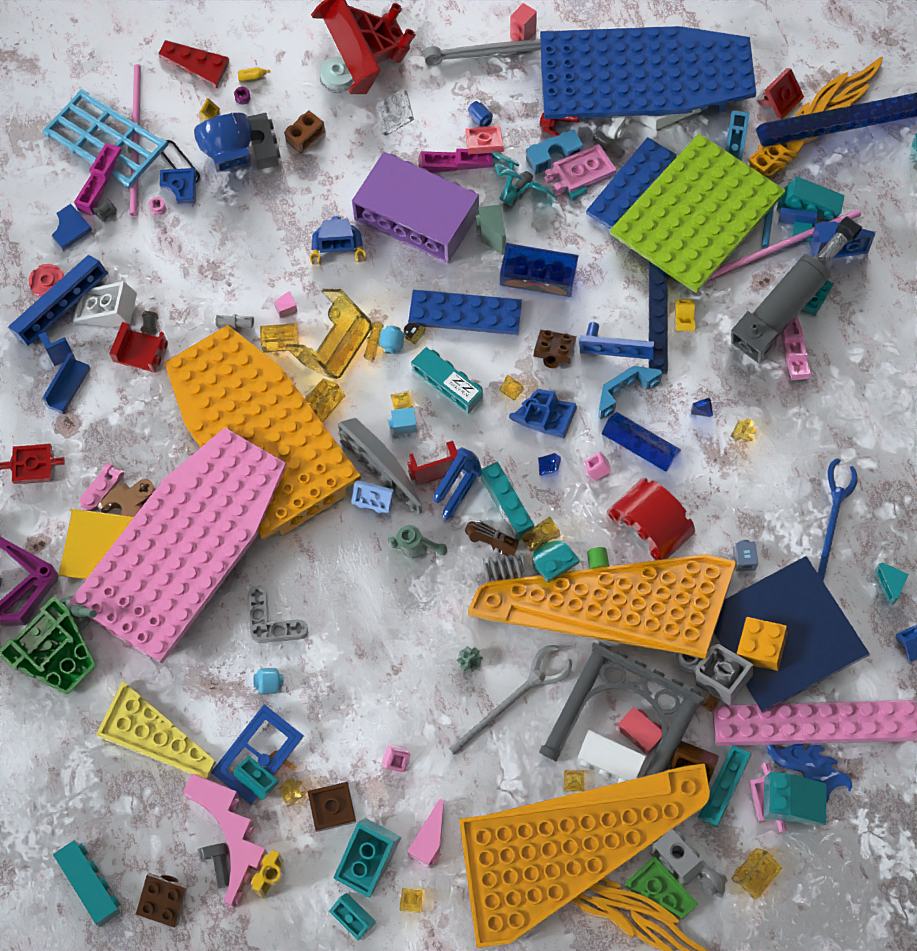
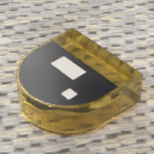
[403,322,426,345]

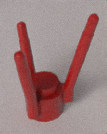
[539,113,579,136]

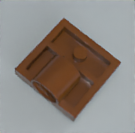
[533,329,577,368]
[136,873,188,928]

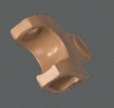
[97,479,156,517]

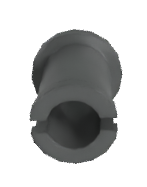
[514,171,533,194]

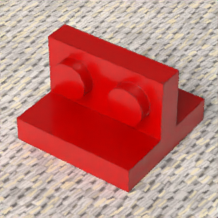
[757,68,804,119]

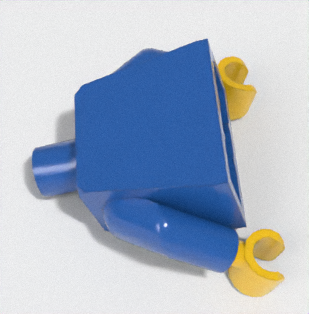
[309,216,366,264]

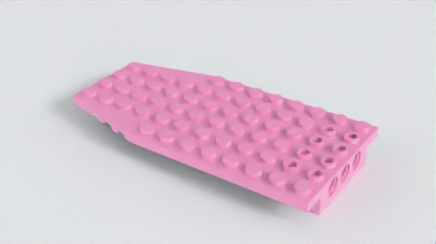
[69,428,287,664]

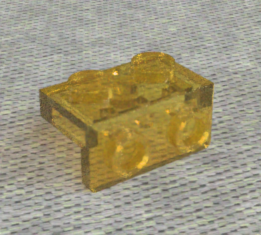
[305,378,345,422]
[731,848,783,900]

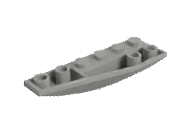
[338,418,422,514]

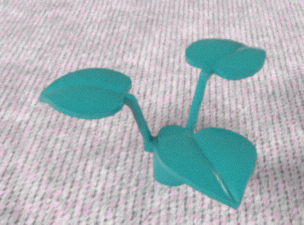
[492,152,557,205]

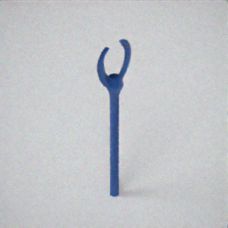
[818,459,858,582]

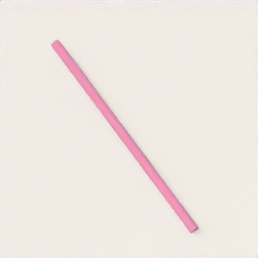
[130,64,141,216]
[709,209,861,280]

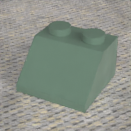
[475,204,506,255]

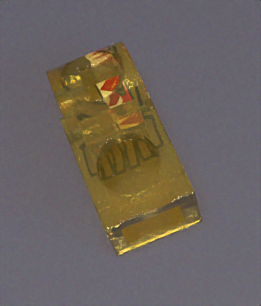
[521,516,561,552]

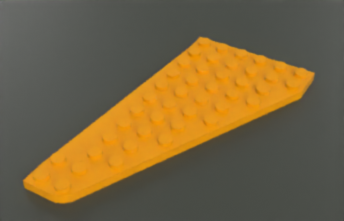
[468,554,736,659]
[459,764,710,949]

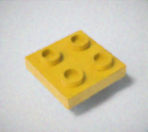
[251,849,284,899]

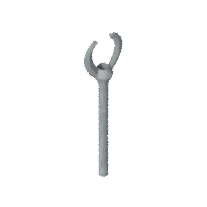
[449,645,572,754]

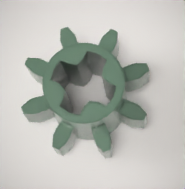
[457,646,483,672]

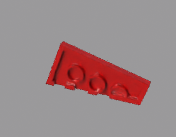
[158,40,229,88]

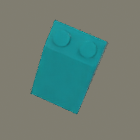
[763,772,826,825]
[333,818,401,898]

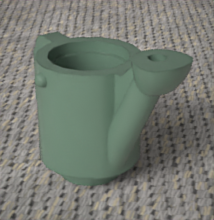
[388,525,447,559]

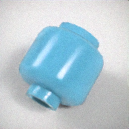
[379,326,404,354]
[253,668,284,694]

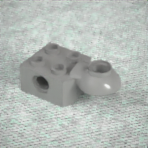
[674,644,753,706]
[650,828,728,898]

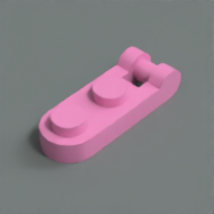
[80,462,124,512]

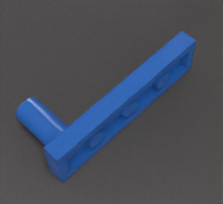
[579,322,655,360]

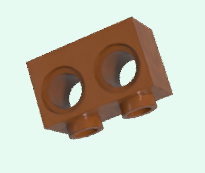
[284,110,325,154]

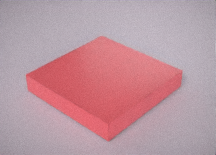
[465,126,504,154]

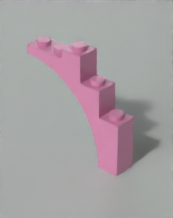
[183,774,267,908]

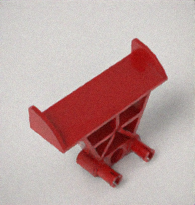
[311,0,416,94]

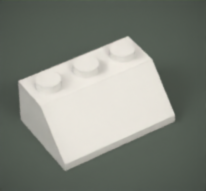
[577,730,646,783]

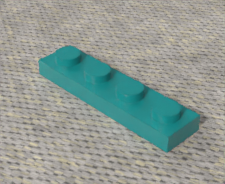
[698,745,752,828]

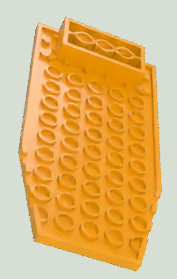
[164,325,361,540]

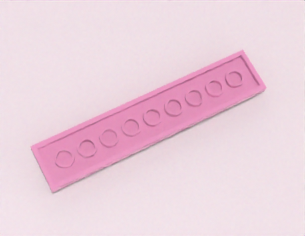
[712,700,917,746]

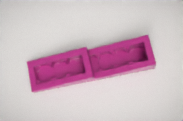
[74,143,122,215]
[418,148,493,173]

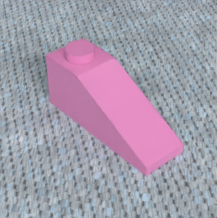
[407,798,444,868]

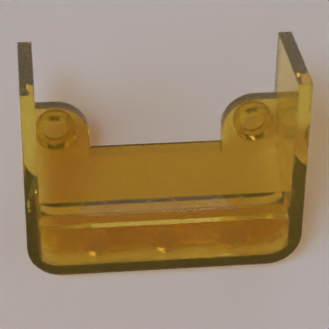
[285,289,372,379]

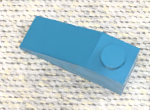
[725,111,750,161]

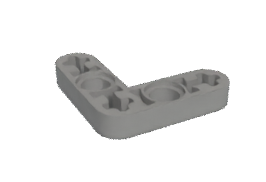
[248,586,308,643]

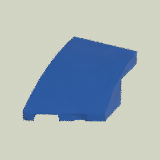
[509,389,577,438]

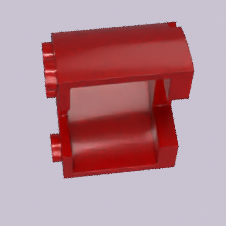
[607,478,695,560]

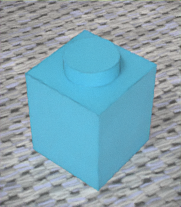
[388,407,417,435]

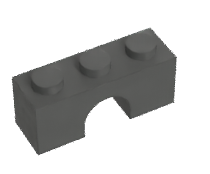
[248,113,281,170]

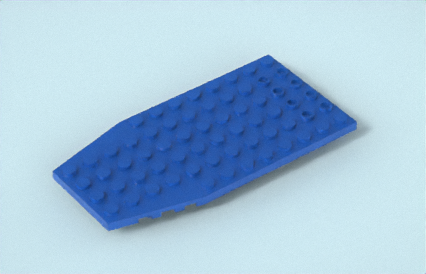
[540,26,756,119]

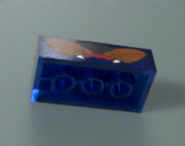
[500,243,579,297]

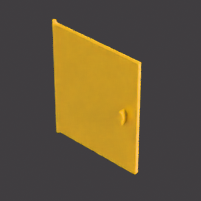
[59,509,134,579]

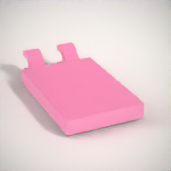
[544,144,617,196]

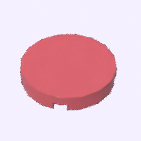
[28,264,64,297]

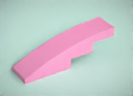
[781,316,811,380]

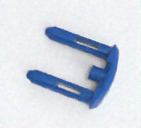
[433,447,481,520]

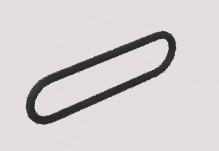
[161,140,200,183]

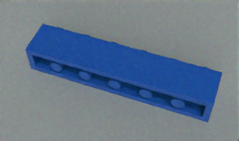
[8,255,108,346]

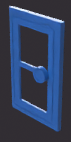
[211,704,304,805]

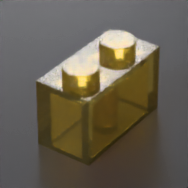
[260,323,300,353]

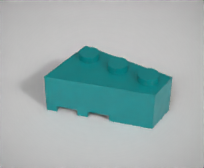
[776,176,845,221]

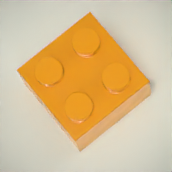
[737,617,788,671]

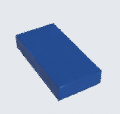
[778,207,818,227]

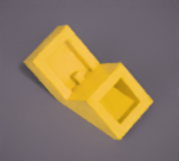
[675,299,695,331]

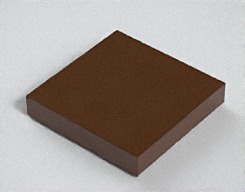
[307,781,356,832]

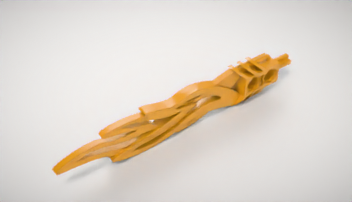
[748,57,883,177]
[571,877,708,951]

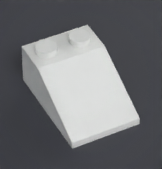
[73,282,137,327]

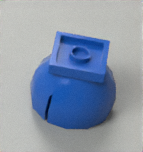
[194,113,252,172]

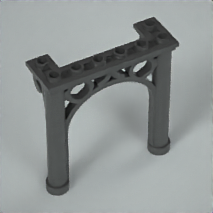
[539,642,704,777]

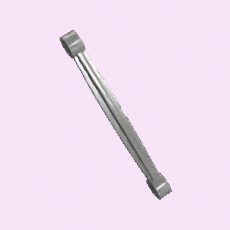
[424,39,541,65]

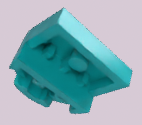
[532,540,580,583]

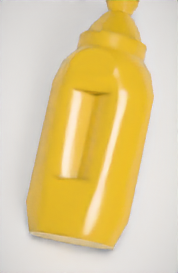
[238,67,271,82]

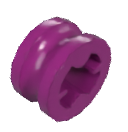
[234,87,251,105]

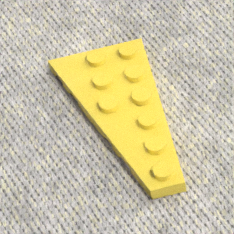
[96,680,216,780]

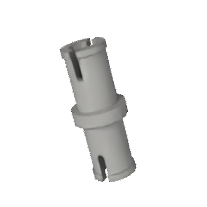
[215,314,254,329]

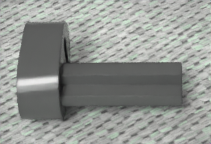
[197,843,229,889]

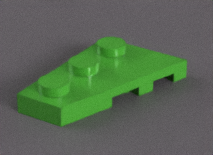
[623,856,698,919]

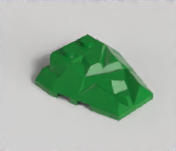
[0,595,97,694]

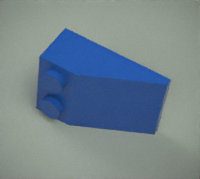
[810,221,875,259]

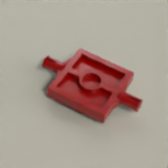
[0,443,65,484]

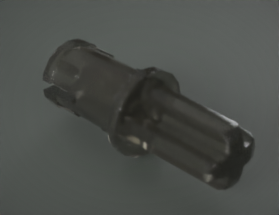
[593,130,625,158]

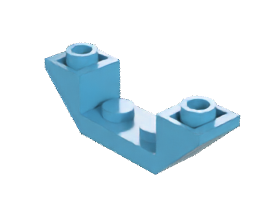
[598,366,662,419]

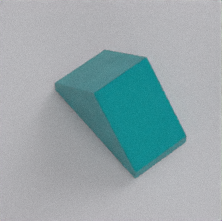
[875,562,909,605]

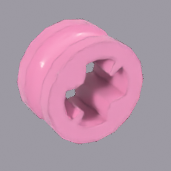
[149,197,166,215]

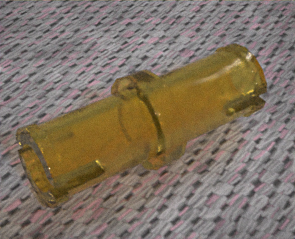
[363,322,384,360]

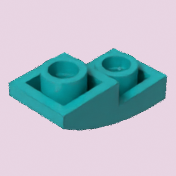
[803,280,834,316]

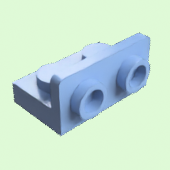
[351,480,394,513]

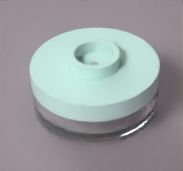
[320,56,354,93]

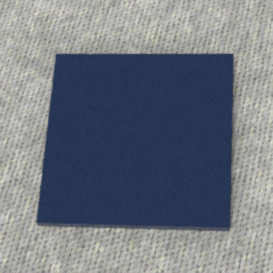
[714,556,870,713]

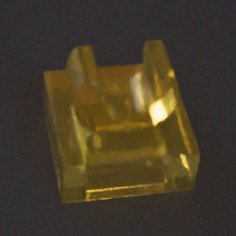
[730,418,757,442]
[279,778,306,807]
[399,888,423,913]

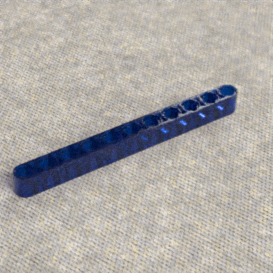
[755,93,917,147]

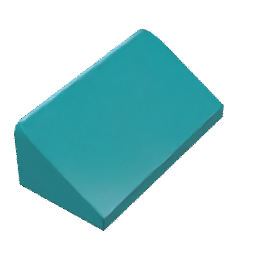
[234,756,279,800]
[329,893,376,941]

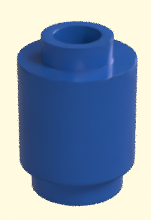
[468,101,493,127]

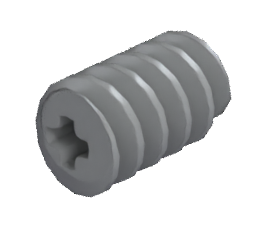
[483,553,524,582]

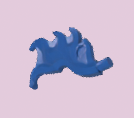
[765,744,852,804]

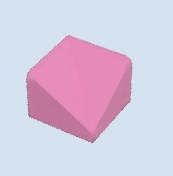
[274,291,297,318]
[585,451,611,481]
[382,744,410,772]

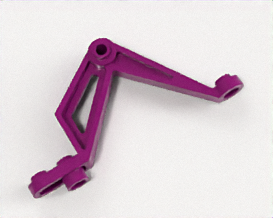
[0,537,59,626]

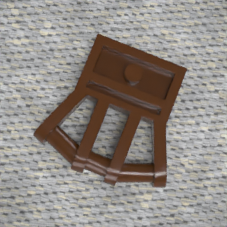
[465,520,519,556]

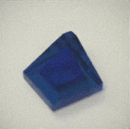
[691,398,713,417]
[538,453,561,476]

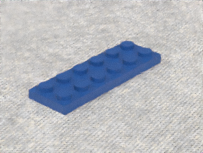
[586,137,677,229]
[408,290,522,335]

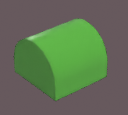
[587,547,609,569]

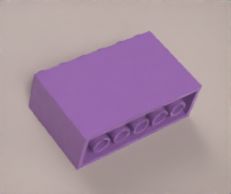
[352,152,479,263]

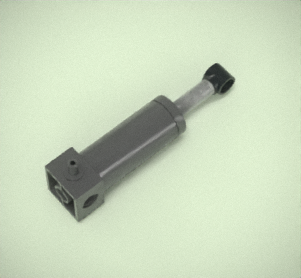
[731,216,862,365]

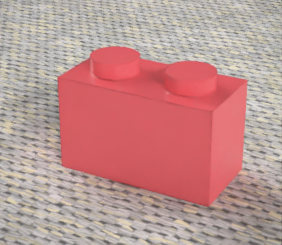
[510,3,537,41]
[617,707,662,756]

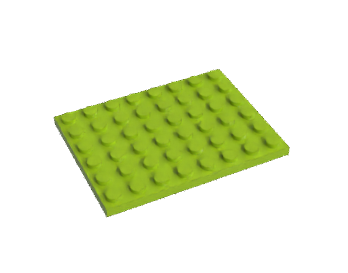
[610,133,785,293]

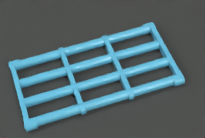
[43,89,169,188]

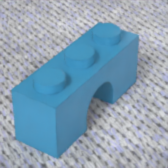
[526,129,583,175]

